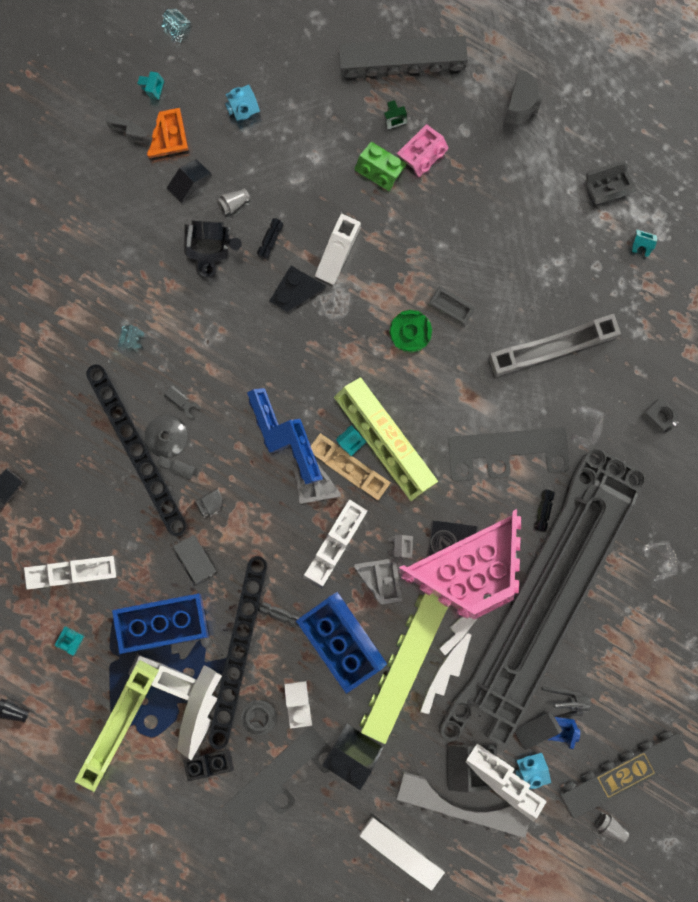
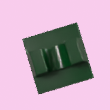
[384,100,408,129]

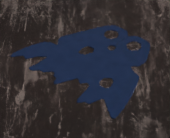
[109,619,226,738]

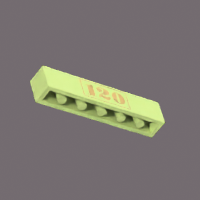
[334,377,438,501]

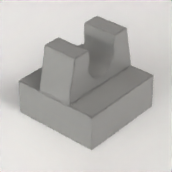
[388,535,413,558]

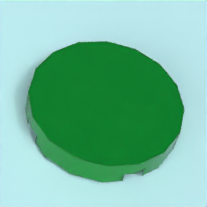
[389,310,432,353]

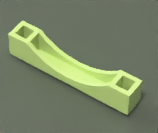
[75,660,159,792]

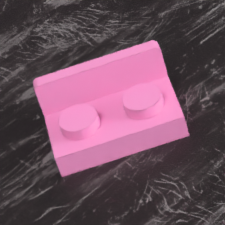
[397,124,448,177]

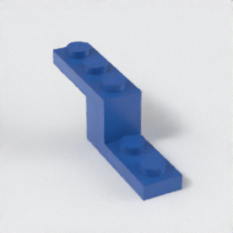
[247,388,323,484]

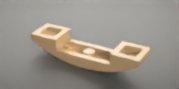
[311,433,391,501]

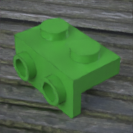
[354,142,407,191]

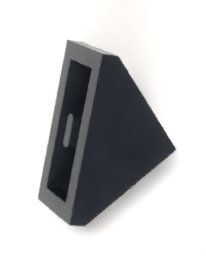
[167,159,212,204]

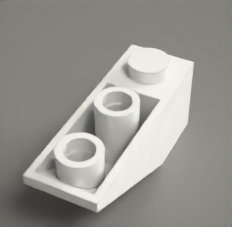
[315,214,361,285]

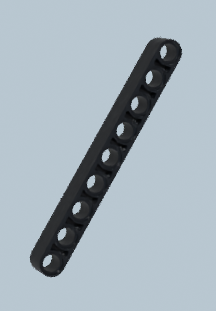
[86,364,189,537]
[209,556,268,749]

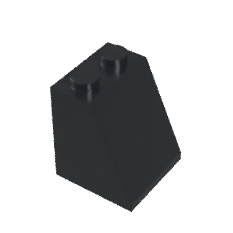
[322,723,384,790]

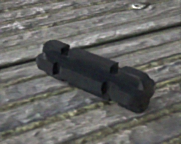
[257,218,283,259]
[535,489,555,532]

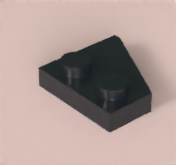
[269,265,326,314]

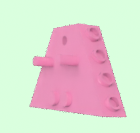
[399,509,521,620]

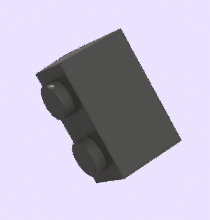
[447,744,497,793]

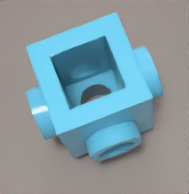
[225,85,260,121]
[515,753,551,790]

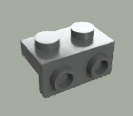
[586,160,636,205]

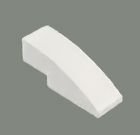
[128,653,197,700]

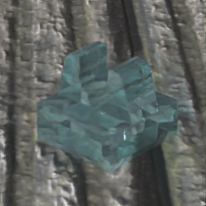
[162,9,191,36]
[118,325,144,349]

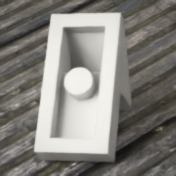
[284,681,312,729]

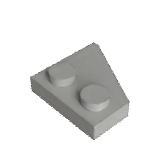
[293,460,341,504]
[354,558,402,604]

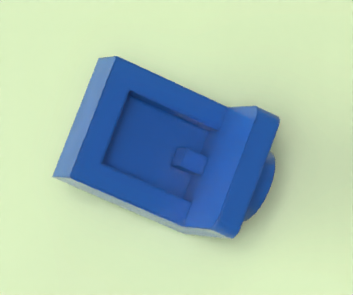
[548,717,580,749]

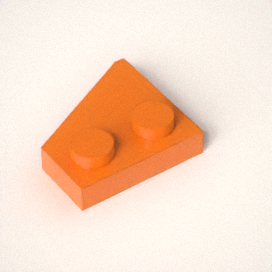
[147,108,189,159]

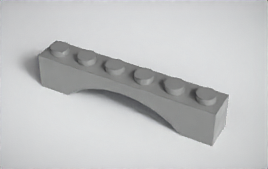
[488,314,621,377]
[396,771,530,840]

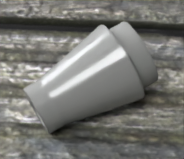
[217,188,250,215]
[595,814,629,844]

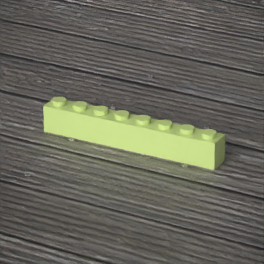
[359,593,448,744]

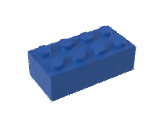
[296,592,387,694]
[112,594,209,654]

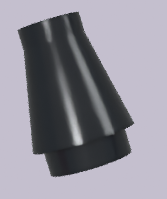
[0,698,30,723]

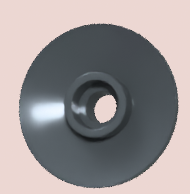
[145,415,188,458]

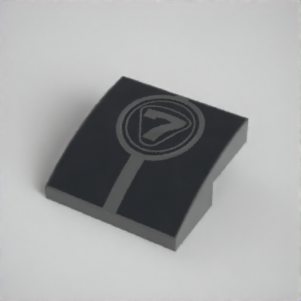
[428,520,479,557]

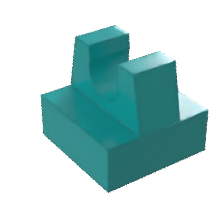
[137,71,164,100]
[632,229,657,257]
[336,425,366,456]
[54,626,85,656]

